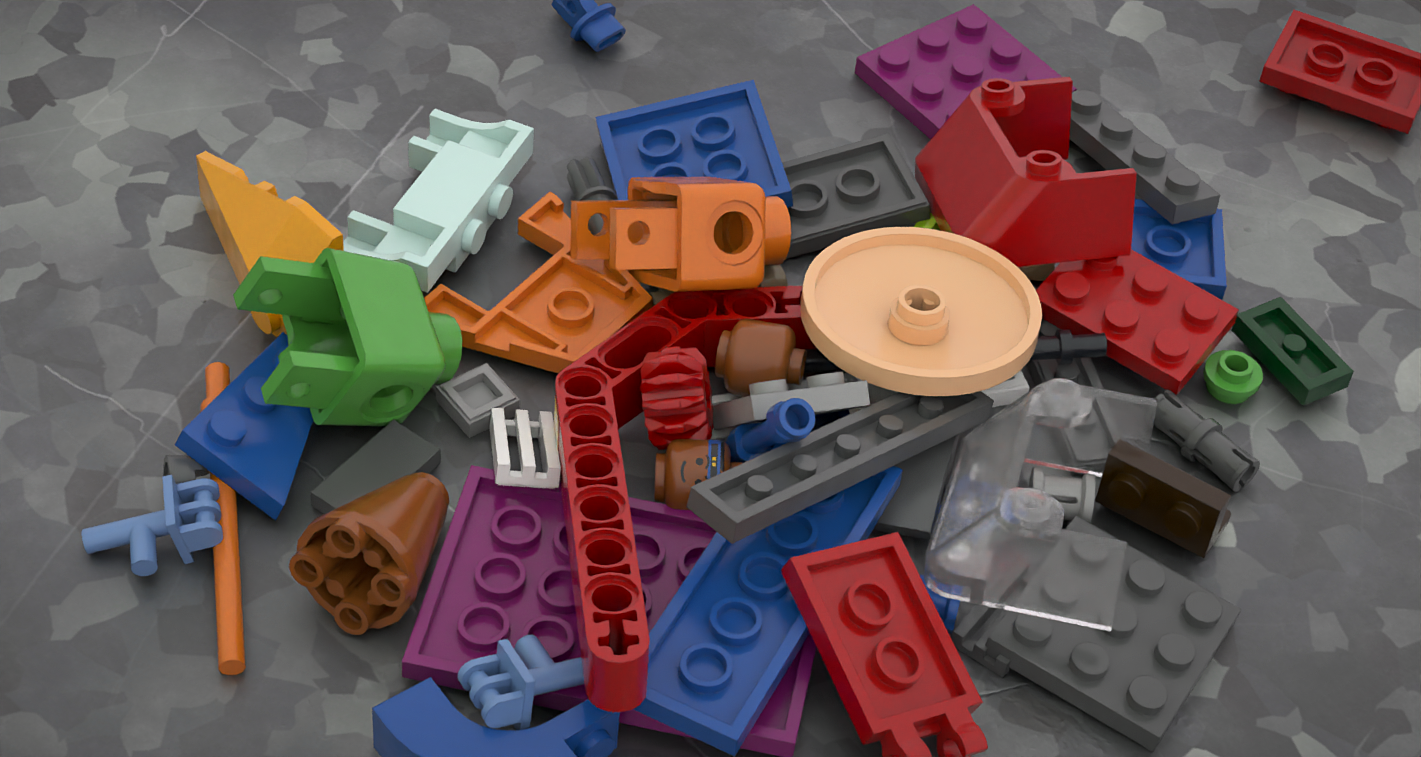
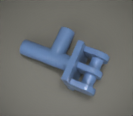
[81,474,223,576]
[458,635,584,730]

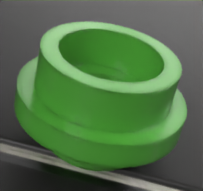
[1203,350,1263,404]

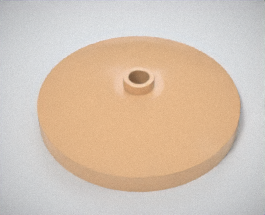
[800,227,1042,396]

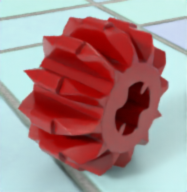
[640,346,714,450]

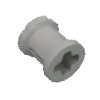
[1026,467,1096,523]

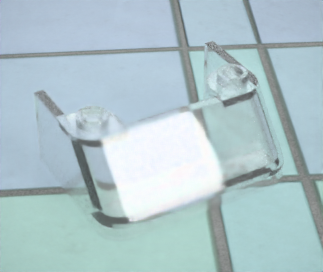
[923,378,1158,631]

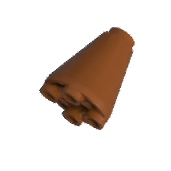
[289,472,449,635]

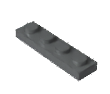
[1070,90,1220,224]

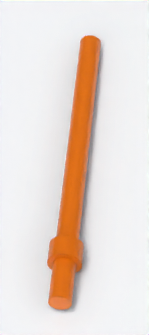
[200,362,246,675]

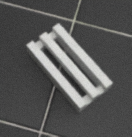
[489,408,561,489]

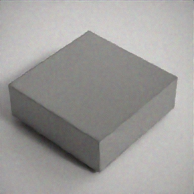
[436,363,520,438]

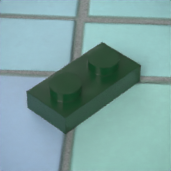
[1231,297,1354,406]

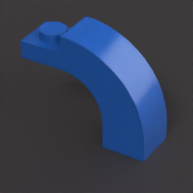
[372,677,620,757]

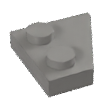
[713,372,870,430]

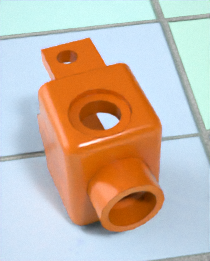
[571,177,791,292]

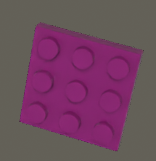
[854,4,1077,139]

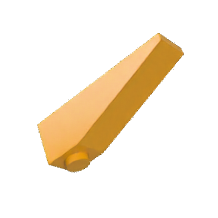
[196,151,344,338]

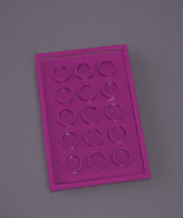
[402,465,817,757]

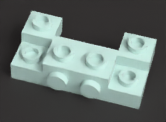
[343,109,534,293]

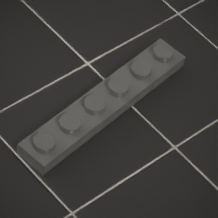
[687,391,994,544]

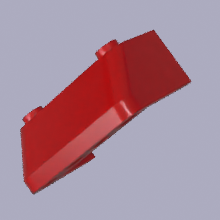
[915,77,1137,267]

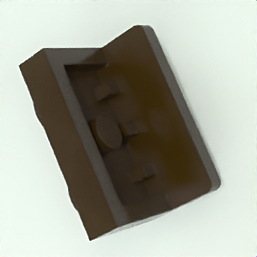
[1095,439,1231,558]

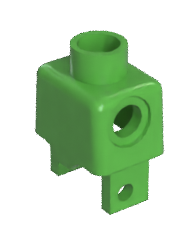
[233,248,463,427]

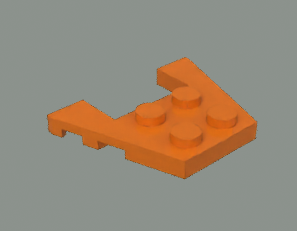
[424,192,653,374]

